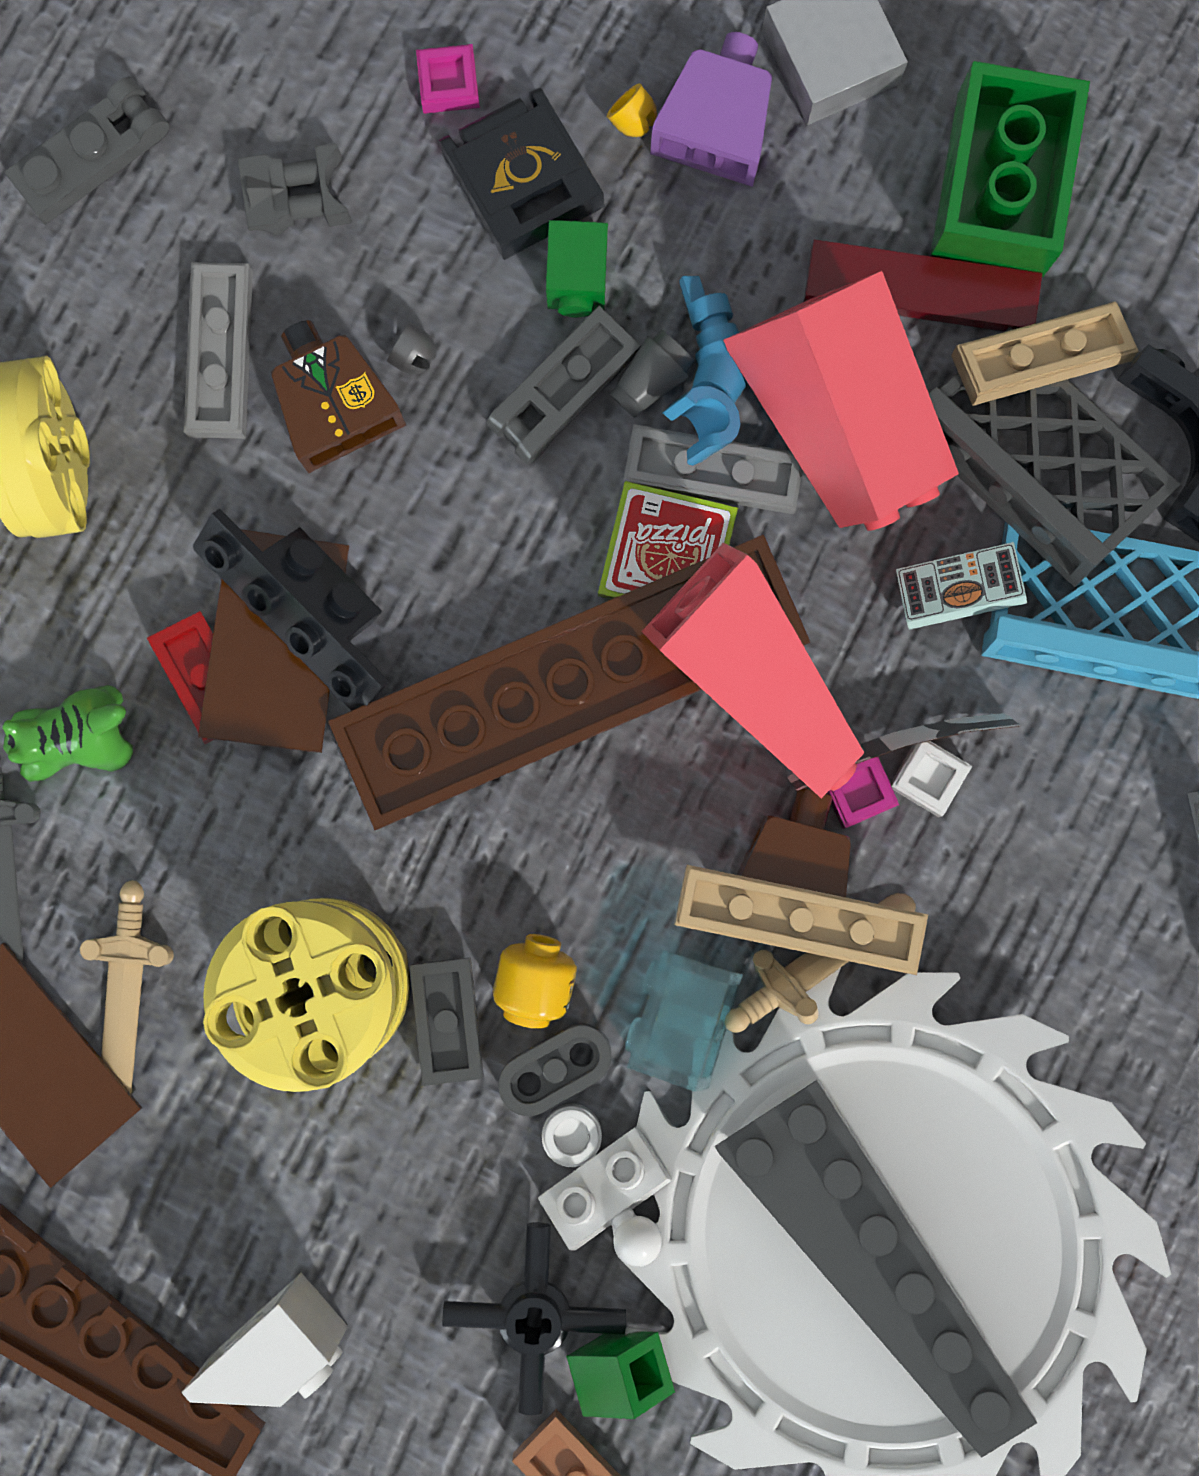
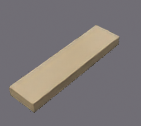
[674,865,928,975]

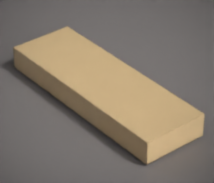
[951,302,1139,406]

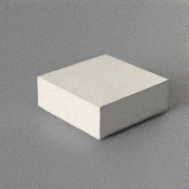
[890,741,972,817]

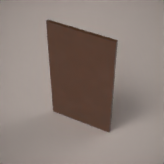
[198,529,349,753]
[0,943,142,1188]

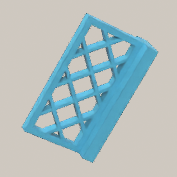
[981,522,1199,699]

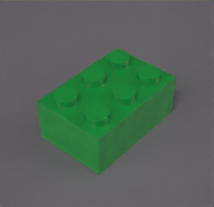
[930,61,1090,277]

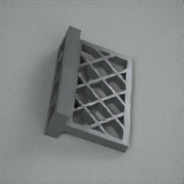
[929,327,1181,587]

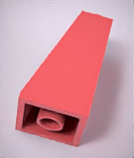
[723,271,959,531]
[641,543,864,799]

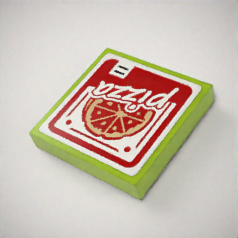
[598,481,738,599]

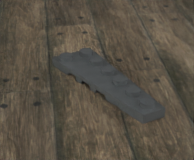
[714,1080,1037,1458]

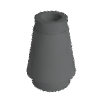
[610,329,695,418]

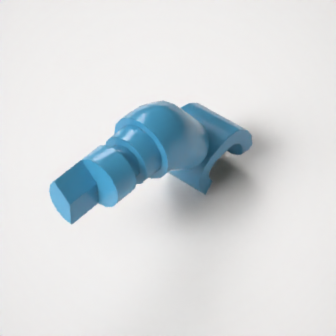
[663,276,748,466]

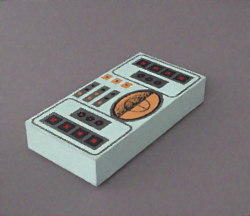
[896,542,1027,630]

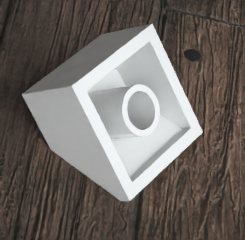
[182,1273,348,1407]

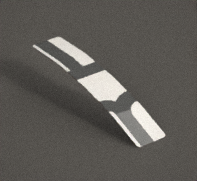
[788,713,1020,791]

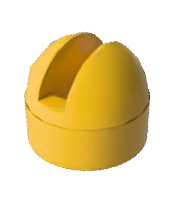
[606,83,657,137]

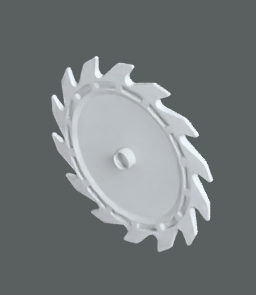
[612,968,1171,1476]

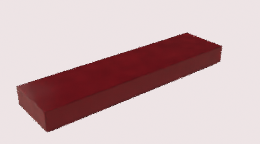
[803,239,1043,331]

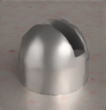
[387,322,436,375]

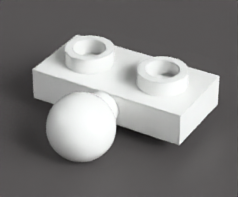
[538,1127,672,1267]

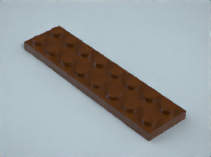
[328,534,811,830]

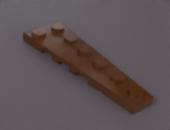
[0,1204,266,1476]

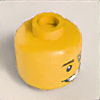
[493,934,577,1028]

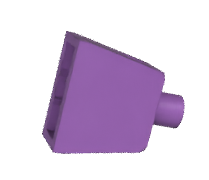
[650,32,772,187]

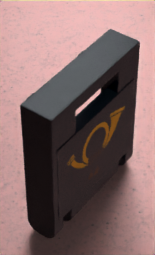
[438,87,605,260]

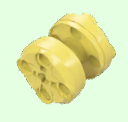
[0,356,90,538]
[203,898,410,1092]

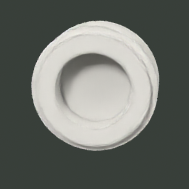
[542,1103,602,1167]

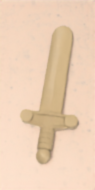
[80,880,174,1093]
[724,893,916,1033]

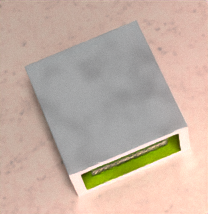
[762,0,908,125]

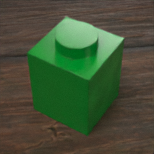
[546,220,608,318]
[566,1331,675,1419]

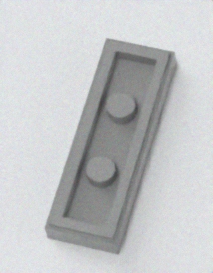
[184,262,253,439]
[623,424,803,514]

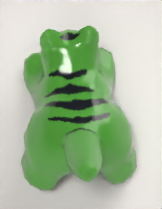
[2,685,133,782]

